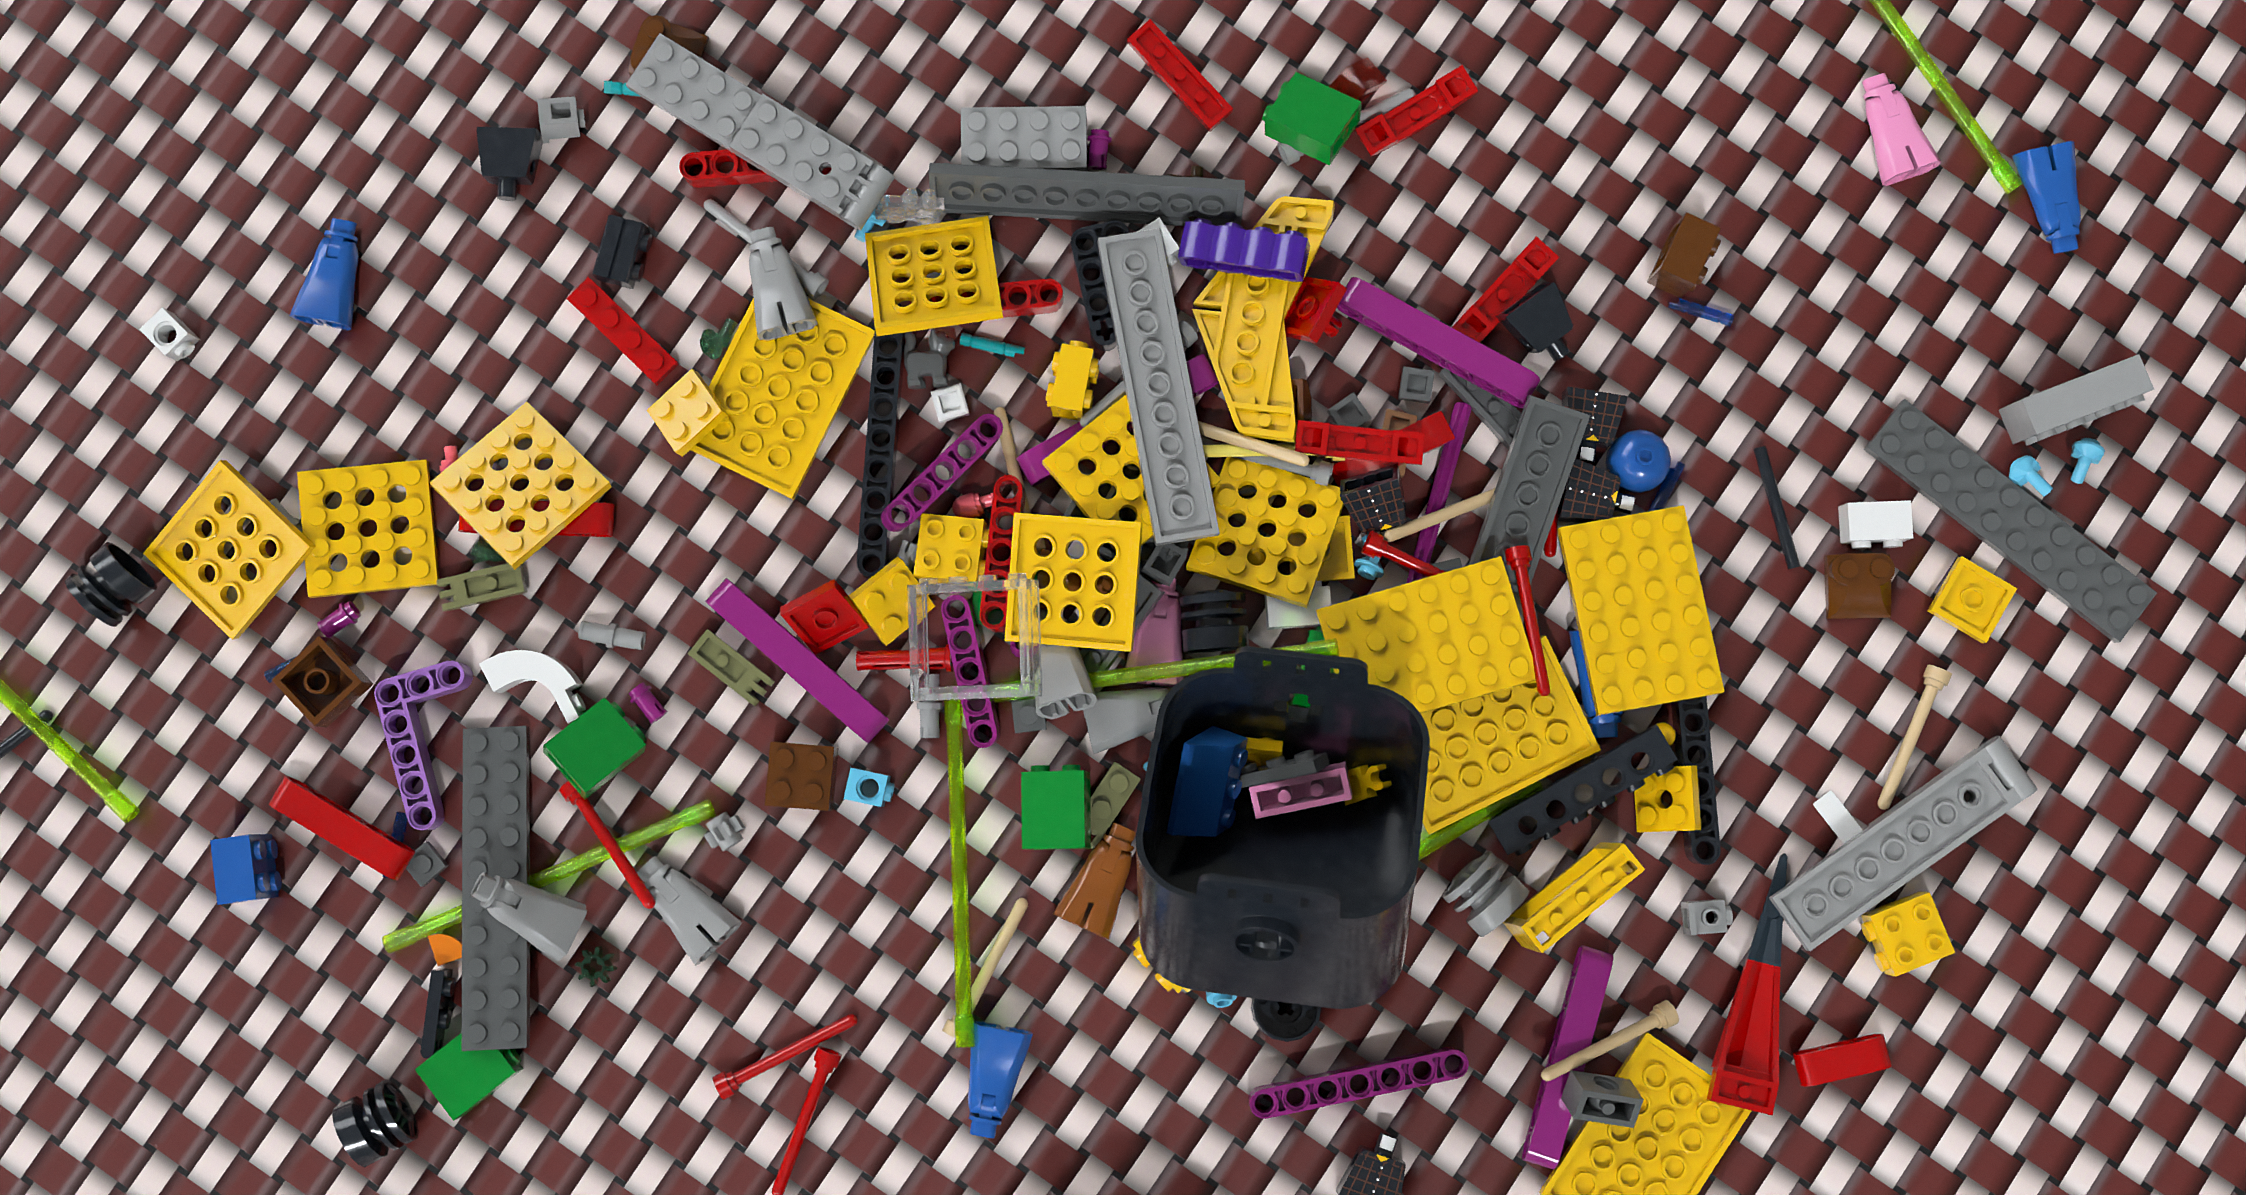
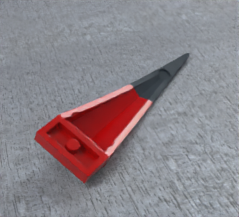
[1707,853,1788,1116]

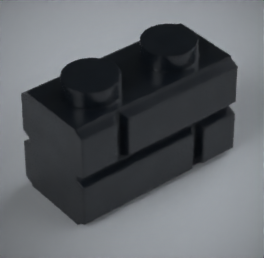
[592,215,652,289]

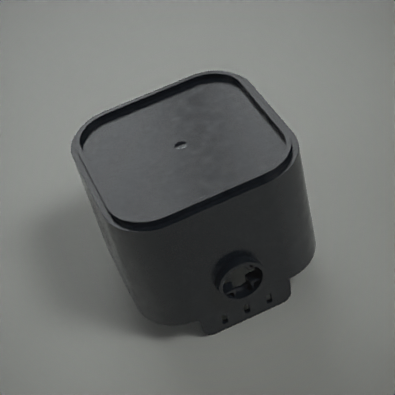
[1136,646,1430,1009]

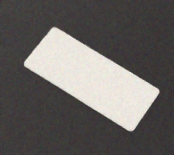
[1813,790,1863,844]

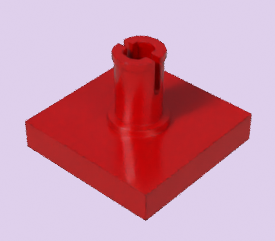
[1284,277,1347,343]
[780,579,869,655]

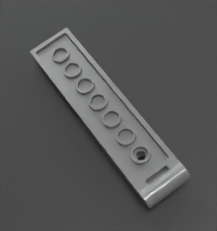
[626,33,895,231]
[1769,736,2038,951]

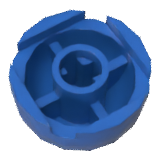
[1605,430,1671,493]

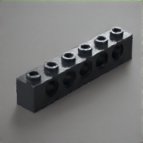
[1488,724,1678,856]

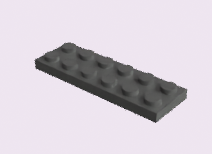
[1469,395,1590,593]

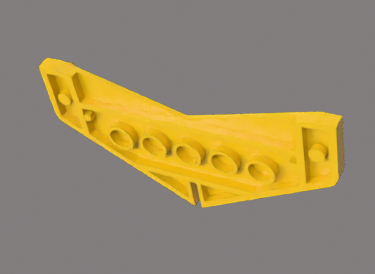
[1192,196,1335,443]

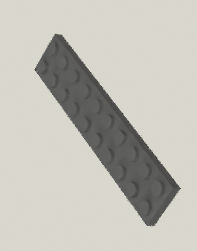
[929,163,1245,226]
[1863,399,2157,643]
[461,726,530,1051]

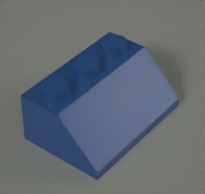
[1166,726,1248,837]

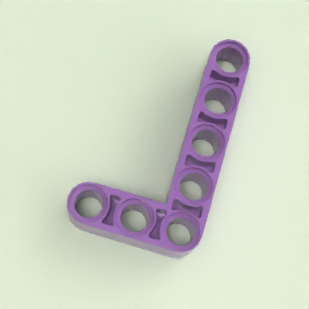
[374,661,473,830]

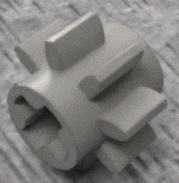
[704,812,746,852]

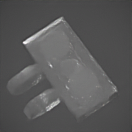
[875,188,945,225]

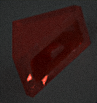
[1328,57,1387,102]

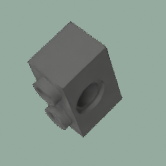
[1561,1070,1644,1128]

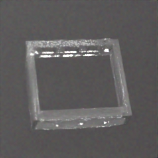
[907,573,1042,701]

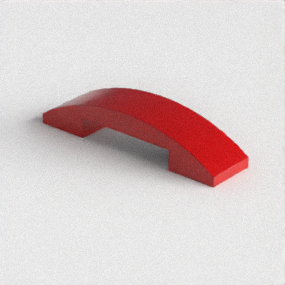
[1355,65,1478,157]
[1451,236,1559,343]
[1332,411,1456,487]
[1295,420,1426,465]

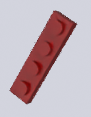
[1127,19,1233,132]
[566,277,679,386]

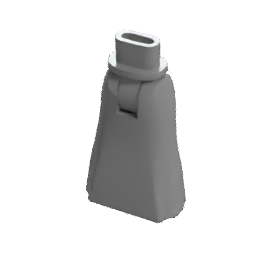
[749,227,818,341]
[1035,610,1097,719]
[1083,687,1173,754]
[637,856,742,966]
[471,872,587,961]

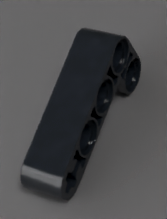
[1071,221,1129,351]

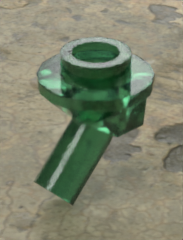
[700,318,738,360]
[470,538,504,564]

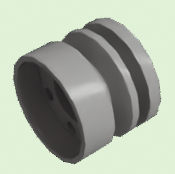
[1442,851,1529,937]

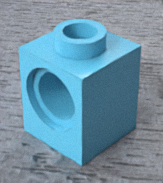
[844,768,895,807]

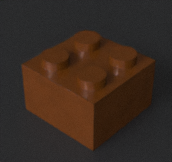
[1647,212,1721,298]
[272,636,373,728]
[764,742,839,811]

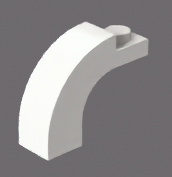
[479,650,586,724]

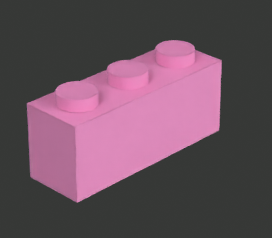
[1249,761,1353,819]

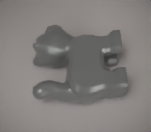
[904,328,955,390]

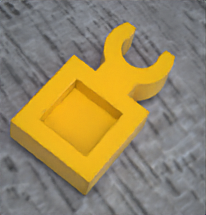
[1344,764,1392,805]

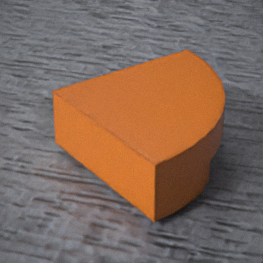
[428,934,462,966]

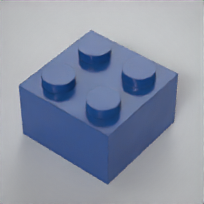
[210,834,282,905]

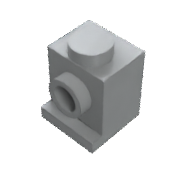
[537,97,586,143]
[1681,899,1733,935]

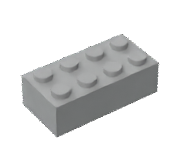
[961,106,1087,171]
[1999,354,2154,446]

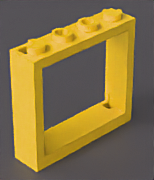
[1503,842,1645,953]

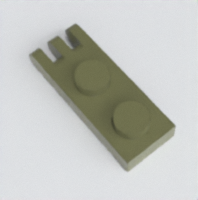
[436,563,528,611]
[688,629,775,706]
[1091,762,1141,849]

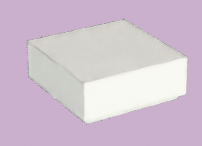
[931,383,970,423]

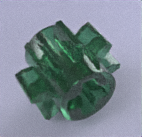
[575,946,618,987]

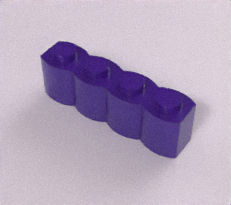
[1178,218,1310,282]

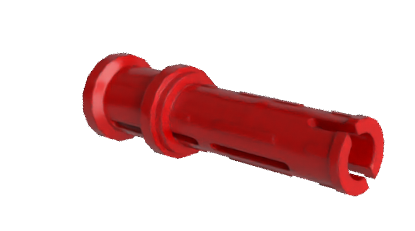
[856,644,953,673]

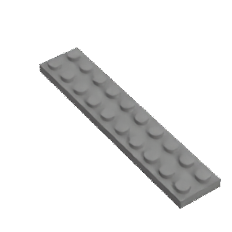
[1097,229,1220,546]

